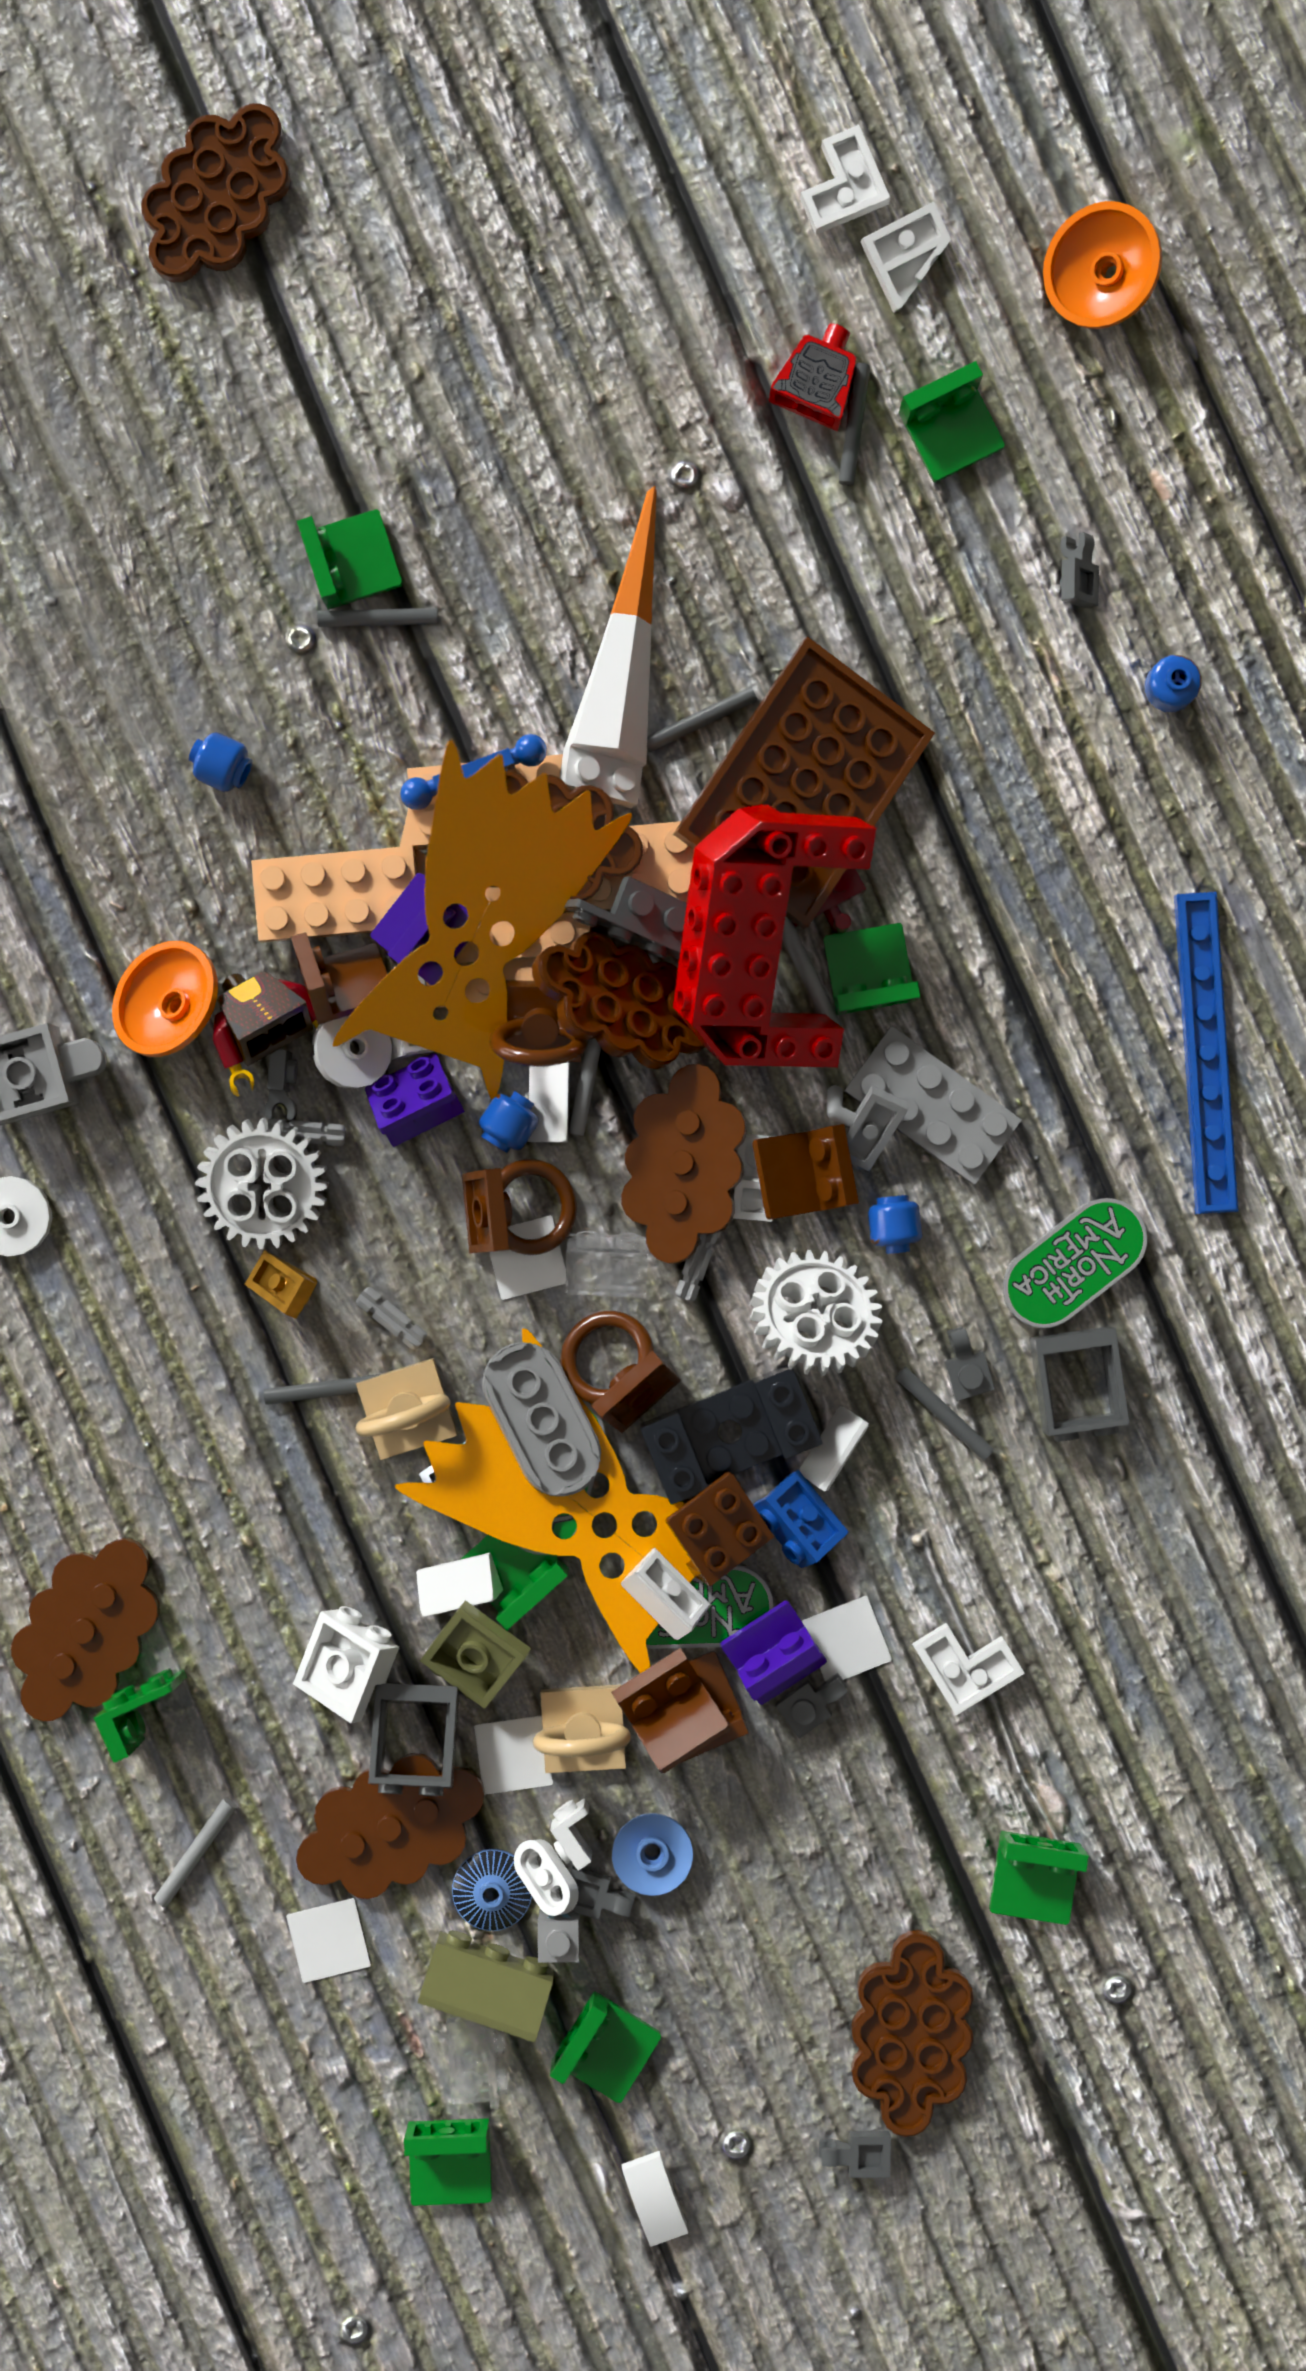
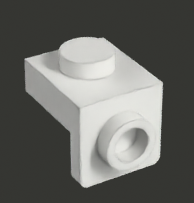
[550,1798,592,1871]

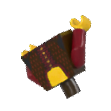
[213,972,318,1097]

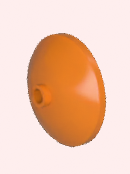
[1043,201,1162,329]
[112,941,218,1057]

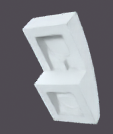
[733,1134,774,1222]
[621,2151,689,2247]

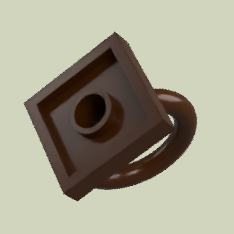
[490,980,588,1067]
[462,1159,577,1255]
[560,1311,681,1433]

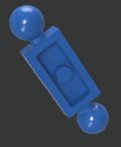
[400,734,547,810]

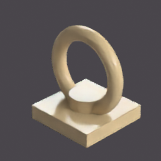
[356,1358,458,1460]
[533,1685,631,1773]

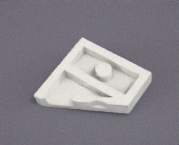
[860,201,951,313]

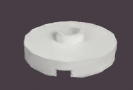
[312,1015,392,1089]
[0,1176,53,1257]

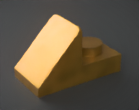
[245,1250,318,1319]

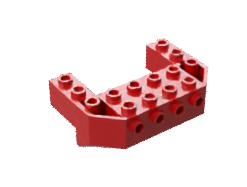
[673,804,877,1068]

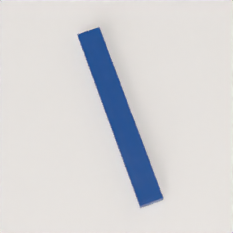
[1174,892,1238,1214]

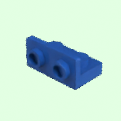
[753,1470,849,1568]

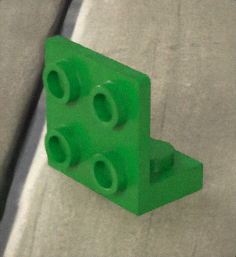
[898,361,1005,482]
[297,509,403,610]
[823,923,920,1015]
[460,1535,569,1631]
[94,1668,187,1763]
[989,1831,1089,1925]
[550,1990,661,2103]
[404,2118,492,2206]

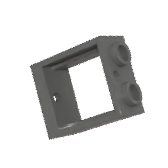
[1029,1326,1130,1442]
[368,1683,460,1796]

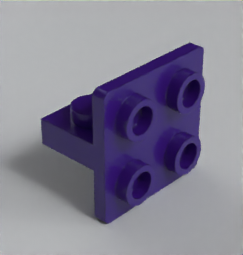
[370,873,481,985]
[365,1053,465,1147]
[720,1600,827,1705]

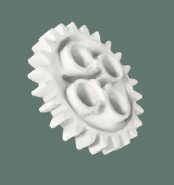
[195,1118,329,1249]
[750,1250,882,1376]

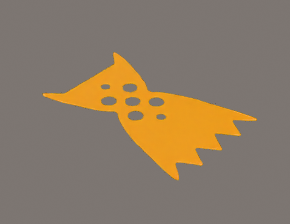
[333,739,632,1099]
[395,1328,694,1673]

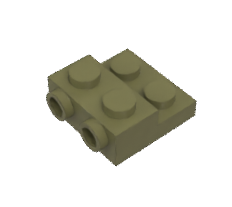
[420,1600,531,1709]

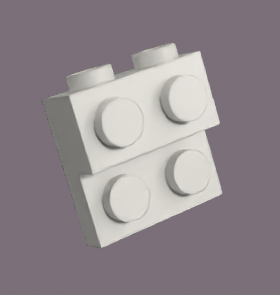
[293,1606,399,1724]

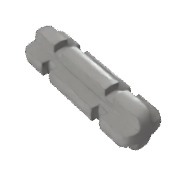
[268,1118,346,1146]
[675,1233,719,1301]
[356,1287,427,1350]

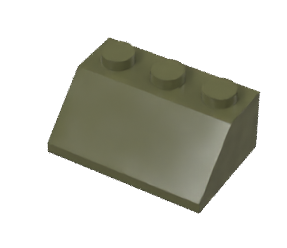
[417,1930,554,2043]

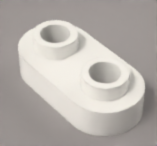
[514,1839,579,1916]

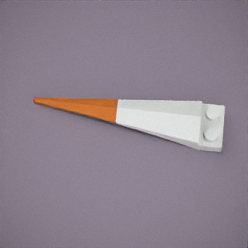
[560,486,657,809]

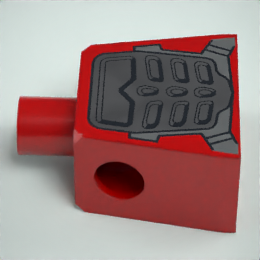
[768,323,857,432]

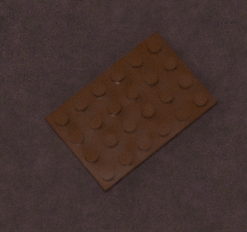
[673,636,935,929]

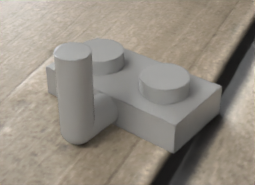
[827,1085,908,1171]

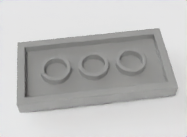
[844,1026,1022,1185]

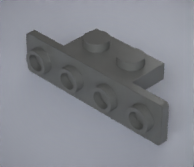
[564,876,687,965]

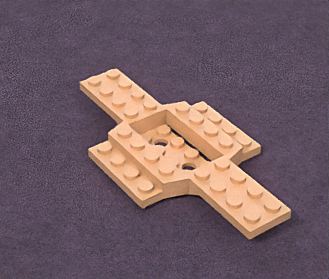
[251,754,694,1009]

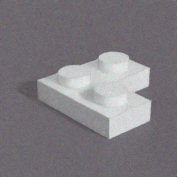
[800,125,890,235]
[912,1623,1025,1715]

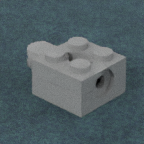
[0,1023,107,1126]

